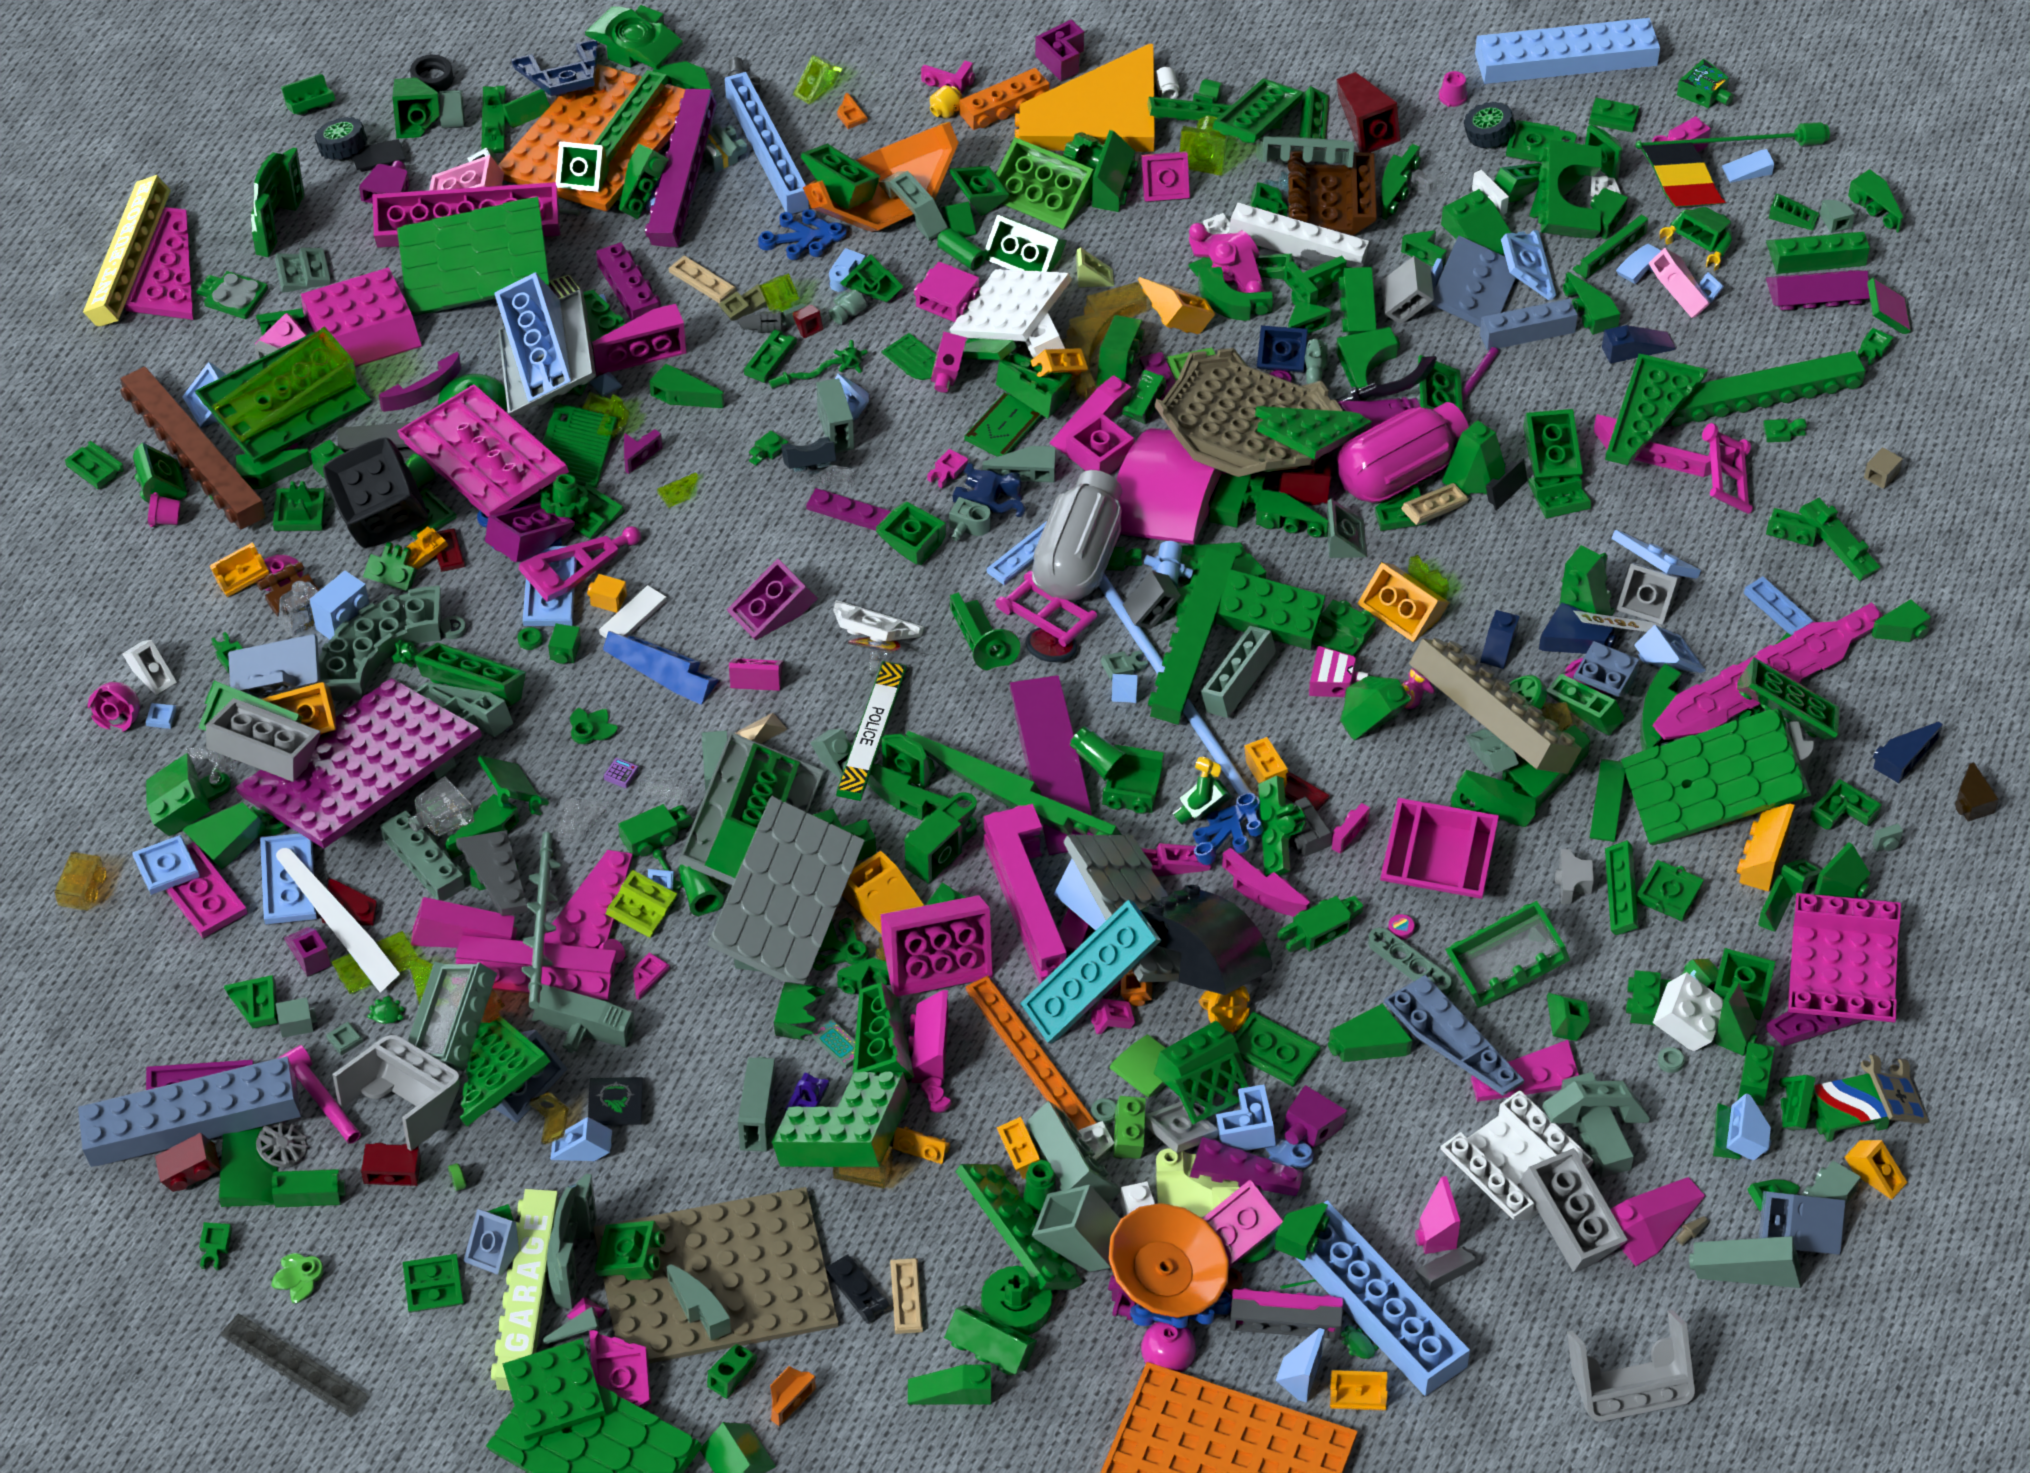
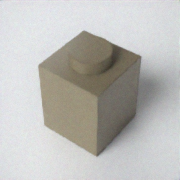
[1864,447,1903,489]

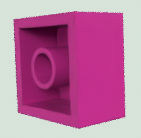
[1066,412,1134,474]

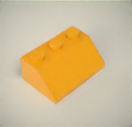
[1357,562,1450,642]
[262,682,336,735]
[1736,804,1795,892]

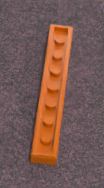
[966,975,1096,1131]

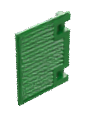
[543,402,618,488]

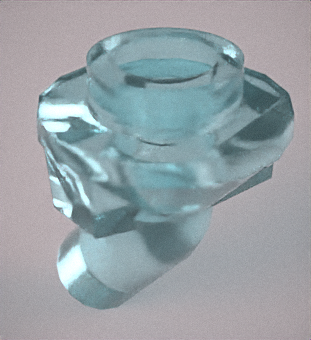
[1263,171,1289,192]

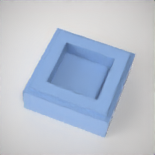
[145,703,177,729]

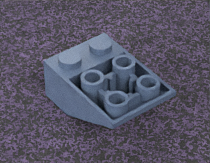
[1759,1191,1845,1255]

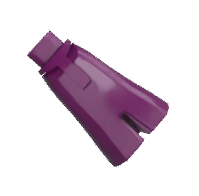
[1338,397,1420,429]

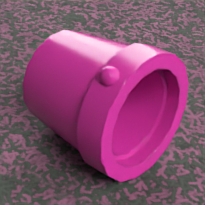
[1439,71,1468,107]
[148,492,181,527]

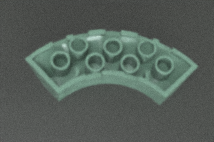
[313,586,442,701]

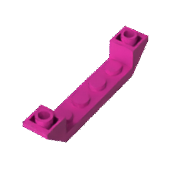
[1594,414,1736,477]

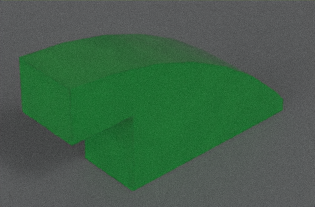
[1640,664,1681,751]

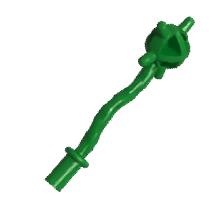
[768,340,868,389]

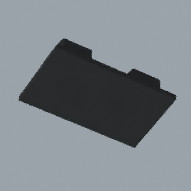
[352,139,405,172]
[1486,458,1528,511]

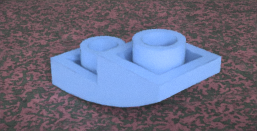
[1616,244,1661,284]

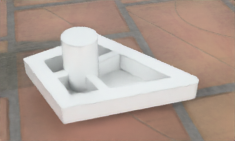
[1591,176,1621,197]
[1203,213,1230,234]
[1079,1121,1114,1160]

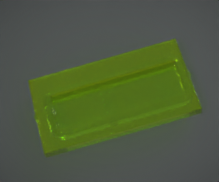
[332,931,420,994]

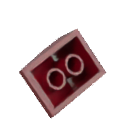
[1279,453,1331,505]

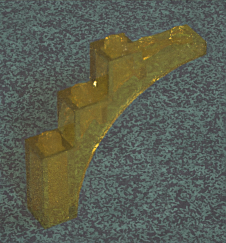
[1061,282,1147,400]

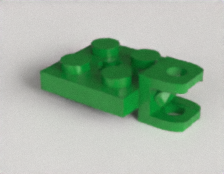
[1506,120,1577,162]

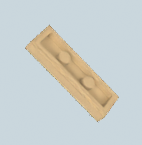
[669,255,736,303]
[1401,483,1469,525]
[890,1258,923,1334]

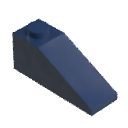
[1602,325,1676,364]
[1873,721,1943,783]

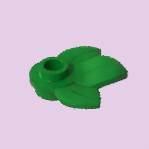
[570,708,618,744]

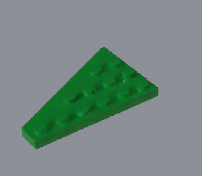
[460,1010,551,1126]

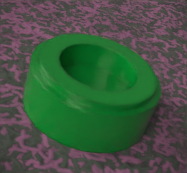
[517,627,542,650]

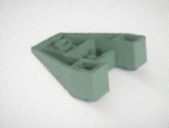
[415,682,513,779]

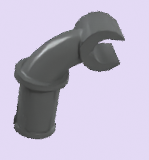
[728,57,761,93]

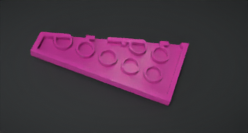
[125,207,193,320]
[544,850,633,949]

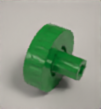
[981,1266,1052,1335]

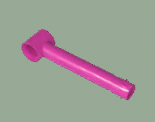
[277,1045,361,1144]

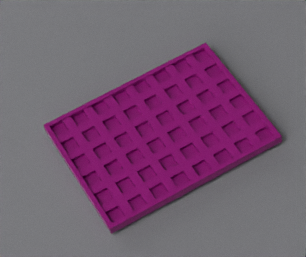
[235,678,482,849]

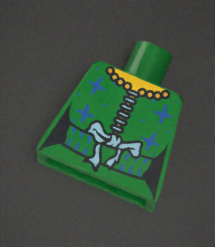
[1677,58,1734,108]

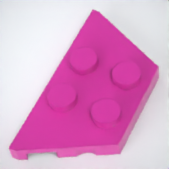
[589,1330,651,1409]

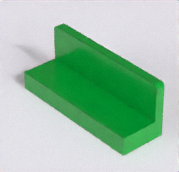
[950,592,993,651]

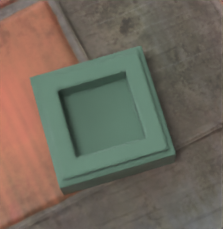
[326,1022,363,1055]

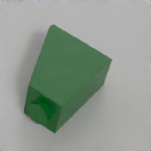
[183,802,267,869]
[1328,1003,1412,1062]

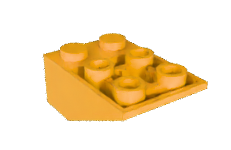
[1138,277,1215,334]
[842,851,924,935]

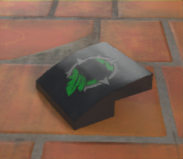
[588,1077,643,1125]

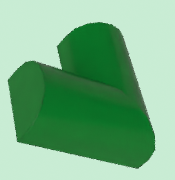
[1811,779,1882,830]

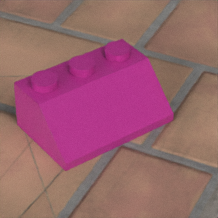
[909,990,948,1084]

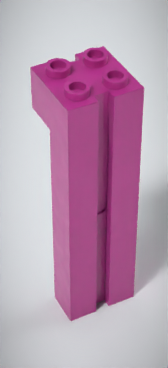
[984,804,1066,984]

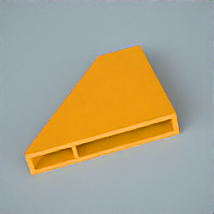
[1015,44,1154,152]

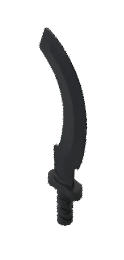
[1334,356,1437,403]

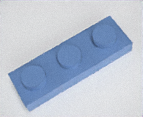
[1744,576,1813,635]

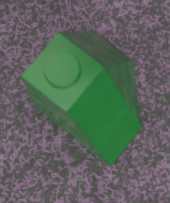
[392,78,440,139]
[1442,420,1506,495]
[1340,676,1411,741]

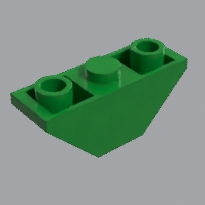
[653,61,712,90]

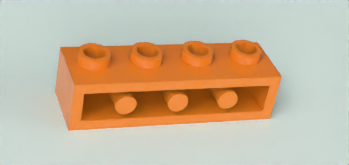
[959,68,1050,131]

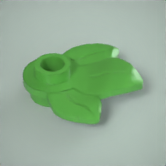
[271,1253,323,1303]

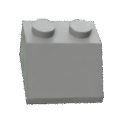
[1616,563,1681,625]

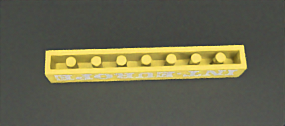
[83,175,171,326]

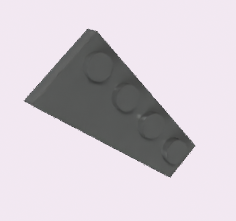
[456,830,527,916]

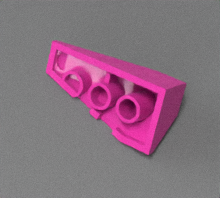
[1610,1177,1705,1266]

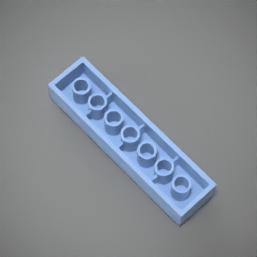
[1475,18,1660,84]
[1296,1200,1470,1396]

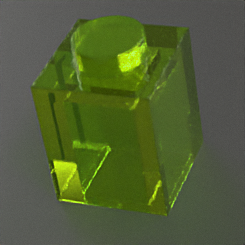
[759,273,800,312]

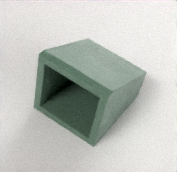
[1032,1185,1120,1272]

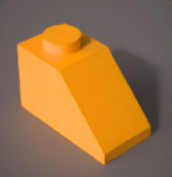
[1845,1140,1907,1199]

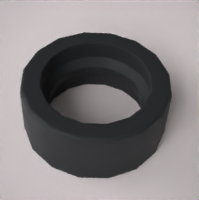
[410,54,453,93]

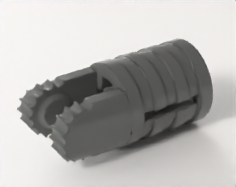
[739,311,781,333]

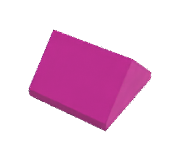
[729,658,783,691]

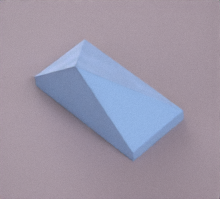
[835,374,869,420]

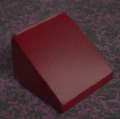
[792,305,823,338]

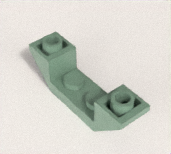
[879,171,948,241]
[1542,1081,1650,1124]

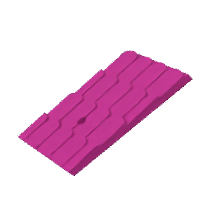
[397,384,569,516]

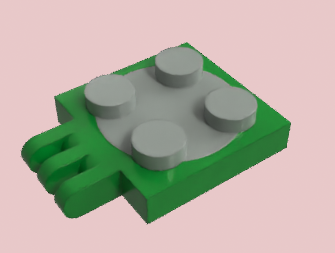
[196,271,268,320]

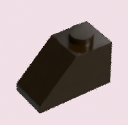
[1955,762,1999,822]

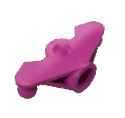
[1189,223,1265,293]

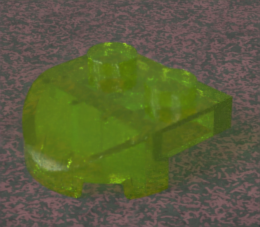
[582,392,629,440]

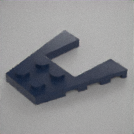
[511,39,599,96]

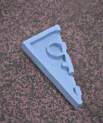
[1612,530,1701,579]

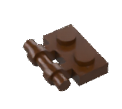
[257,562,319,617]

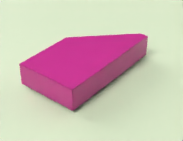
[633,952,670,1000]

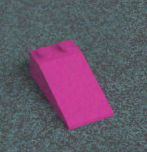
[592,304,686,376]

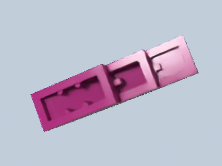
[1141,843,1211,877]

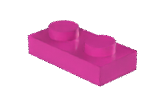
[1332,803,1370,854]

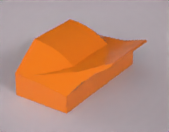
[770,1366,816,1427]

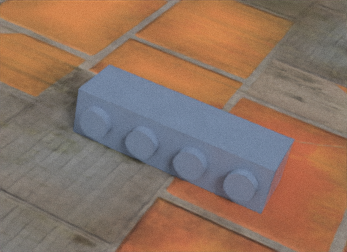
[1480,299,1578,351]

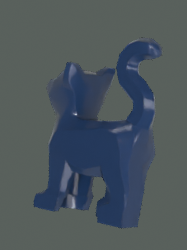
[952,463,1026,517]

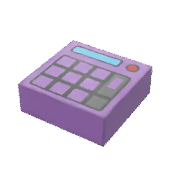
[604,758,638,788]

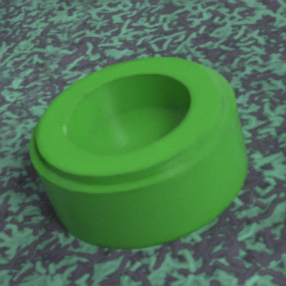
[448,1163,466,1191]

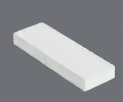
[599,585,666,638]

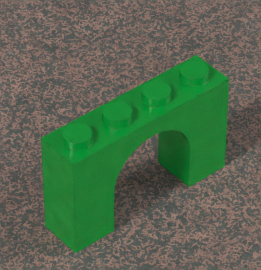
[1538,140,1602,239]

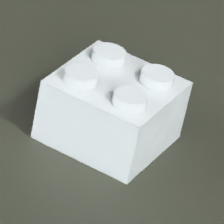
[1653,972,1724,1051]

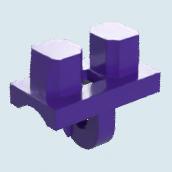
[785,1072,829,1113]

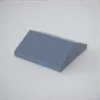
[463,1209,519,1275]

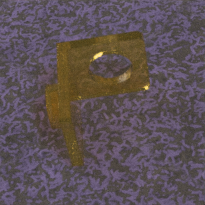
[529,1092,569,1144]

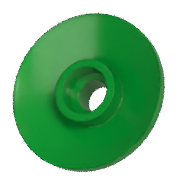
[972,629,1020,671]

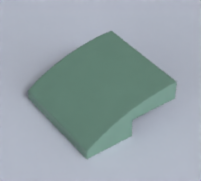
[275,248,331,292]

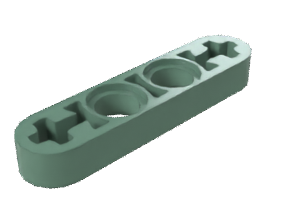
[1368,927,1451,995]

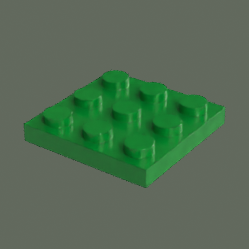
[502,1338,606,1441]

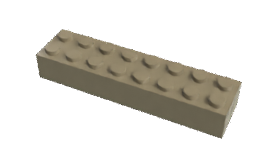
[1409,638,1582,774]

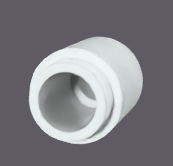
[1154,67,1180,99]

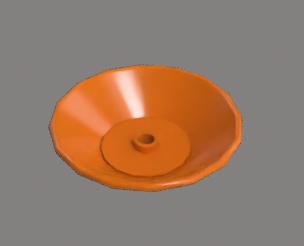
[1109,1203,1229,1318]

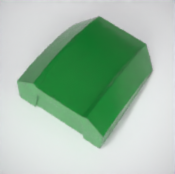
[876,501,946,565]

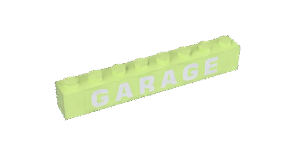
[491,1189,559,1391]

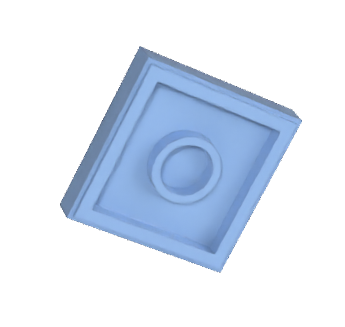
[132,835,199,895]

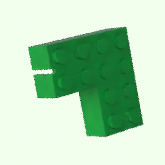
[772,1072,911,1167]

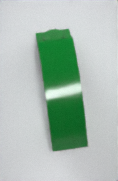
[1198,267,1273,321]

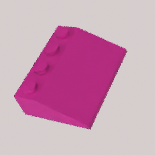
[881,895,992,997]

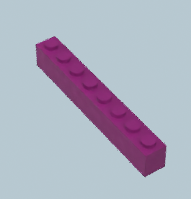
[645,89,717,247]

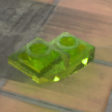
[1408,555,1449,599]

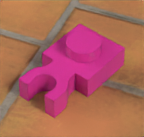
[927,449,968,488]

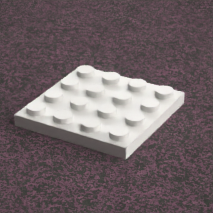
[950,269,1072,341]

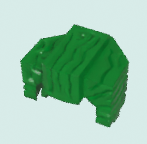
[1063,132,1104,171]

